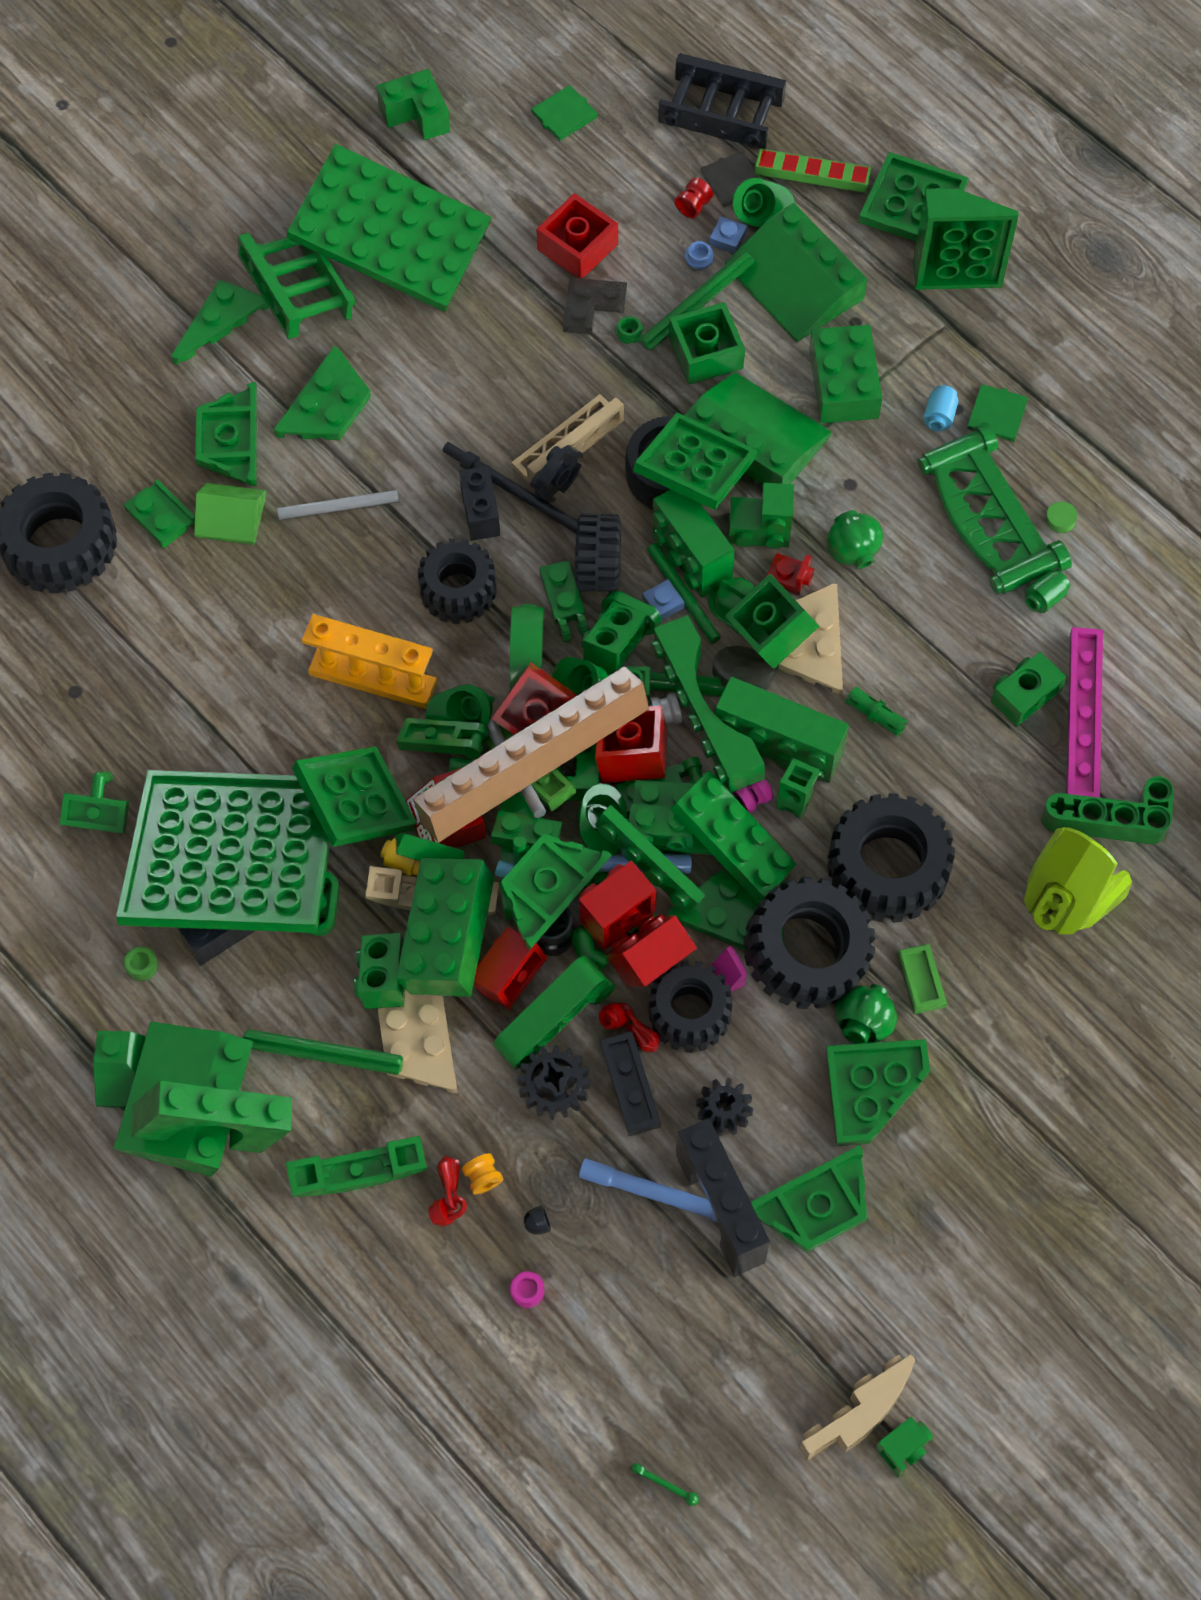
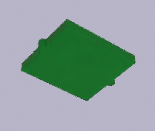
[531,85,598,141]
[967,384,1029,442]

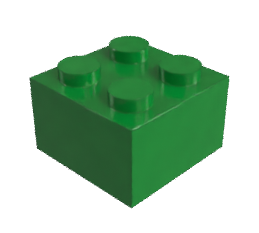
[669,302,745,385]
[725,573,820,669]

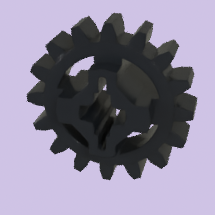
[518,1045,591,1120]

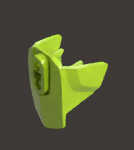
[1024,827,1132,935]

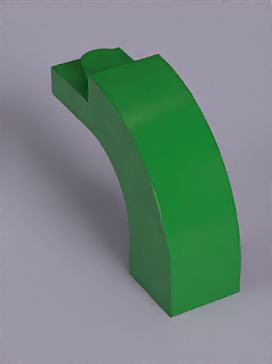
[510,604,544,690]

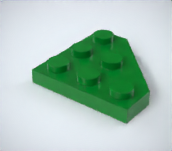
[826,1039,930,1146]

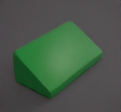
[395,833,465,861]

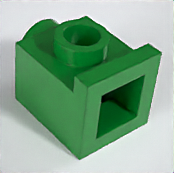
[875,1416,933,1478]

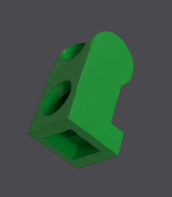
[567,743,600,801]
[777,758,820,819]

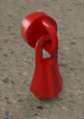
[598,1002,660,1053]
[428,1156,467,1227]

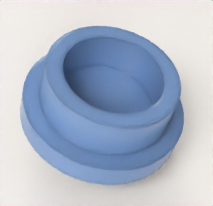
[685,241,714,269]

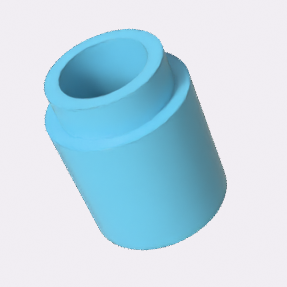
[923,385,959,432]

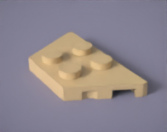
[778,584,843,695]
[378,990,458,1094]

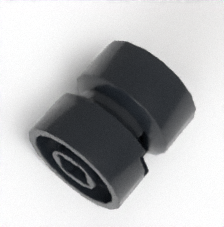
[536,907,573,956]

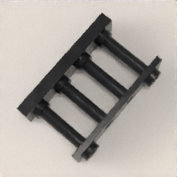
[658,53,786,149]

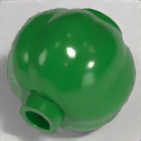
[827,510,883,569]
[835,984,897,1044]

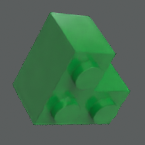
[376,68,450,140]
[729,483,794,549]

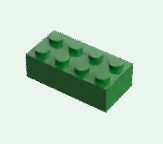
[715,677,849,783]
[396,858,495,997]

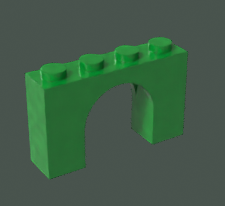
[131,1080,292,1153]

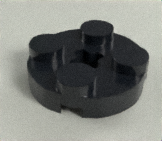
[530,445,583,503]

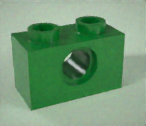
[991,652,1066,727]

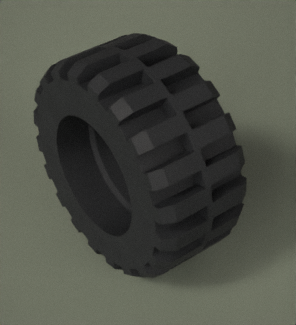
[0,473,117,593]
[827,793,955,923]
[743,876,876,1009]

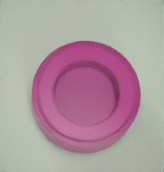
[510,1271,545,1308]

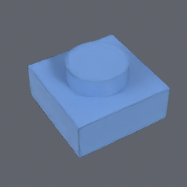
[709,217,747,253]
[642,580,685,620]

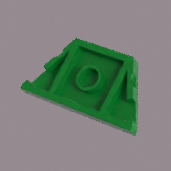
[274,346,371,440]
[195,382,257,486]
[499,834,612,950]
[668,871,785,951]
[751,1145,867,1253]

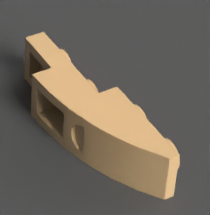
[799,1354,915,1461]

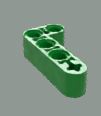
[1041,776,1173,844]
[493,956,616,1070]

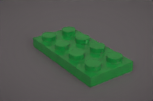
[670,770,797,904]

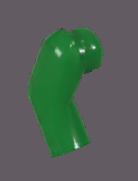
[571,925,609,970]

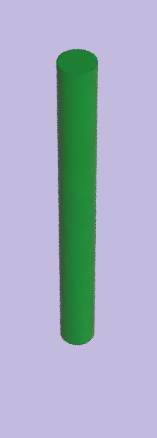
[647,543,721,644]

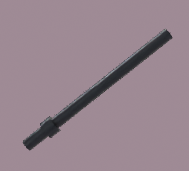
[442,442,577,533]

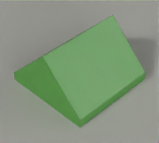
[194,483,267,545]

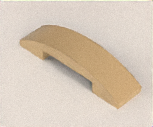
[365,866,499,916]

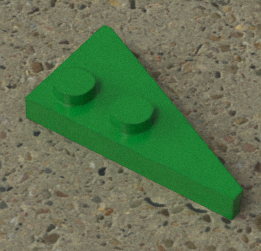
[171,279,269,365]

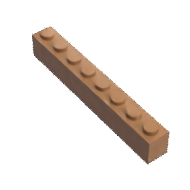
[413,666,649,843]

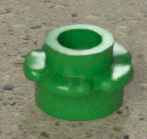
[615,316,644,344]

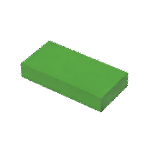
[897,944,947,1014]

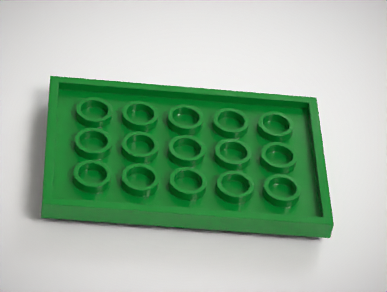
[286,143,492,312]

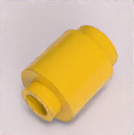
[381,838,421,877]

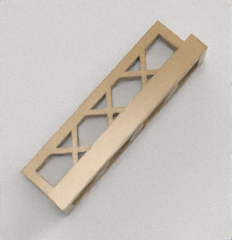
[511,394,624,484]

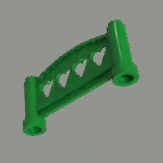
[917,422,1072,594]

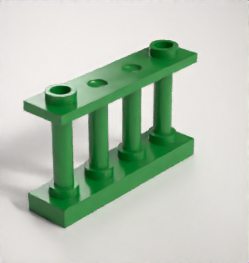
[238,233,355,340]

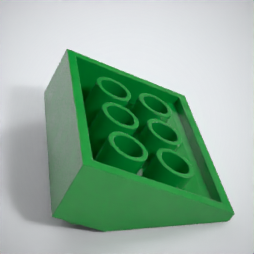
[913,187,1019,290]
[724,203,867,343]
[684,372,832,485]
[113,1021,253,1177]

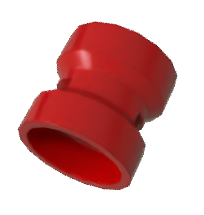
[674,177,714,219]

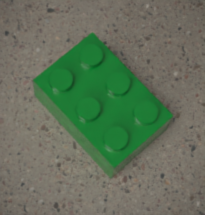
[809,324,882,423]
[651,490,734,598]

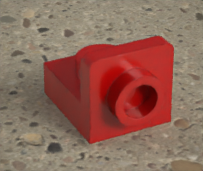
[766,553,815,595]

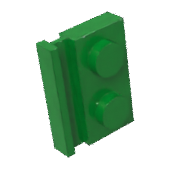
[124,479,195,549]

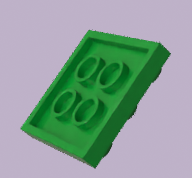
[858,152,969,242]
[633,413,757,510]
[292,746,417,847]

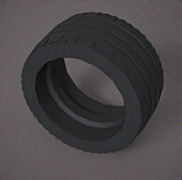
[625,416,673,509]

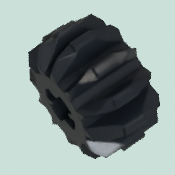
[696,1077,753,1136]

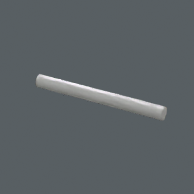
[277,490,399,520]
[487,720,546,818]

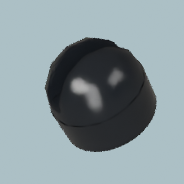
[524,1205,551,1235]

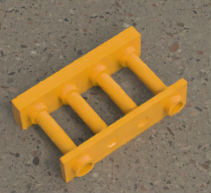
[302,614,437,709]

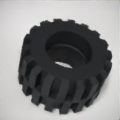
[575,513,621,592]
[418,538,497,624]
[649,961,733,1052]

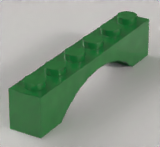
[651,615,765,793]

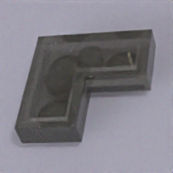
[563,277,627,335]

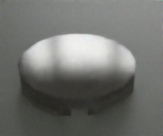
[712,646,774,690]

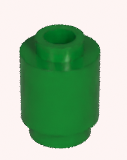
[1024,570,1070,613]

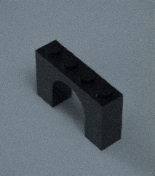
[676,1118,770,1277]

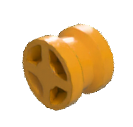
[461,1154,503,1195]

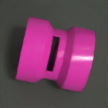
[731,779,774,814]

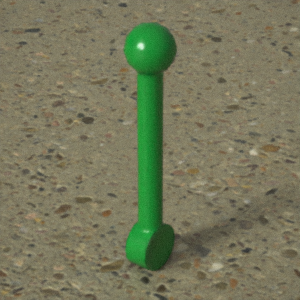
[630,1463,699,1506]

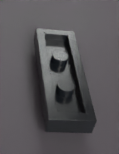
[600,1031,661,1136]

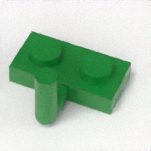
[60,771,129,833]
[491,811,562,866]

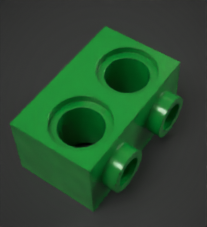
[581,601,646,674]
[354,933,405,1009]

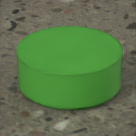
[1046,502,1077,533]
[123,947,158,981]

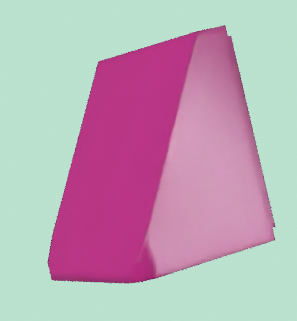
[711,946,747,992]

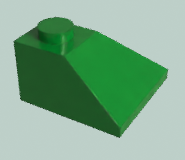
[93,1030,146,1108]

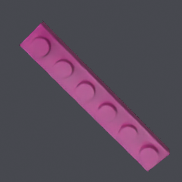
[1066,627,1103,798]

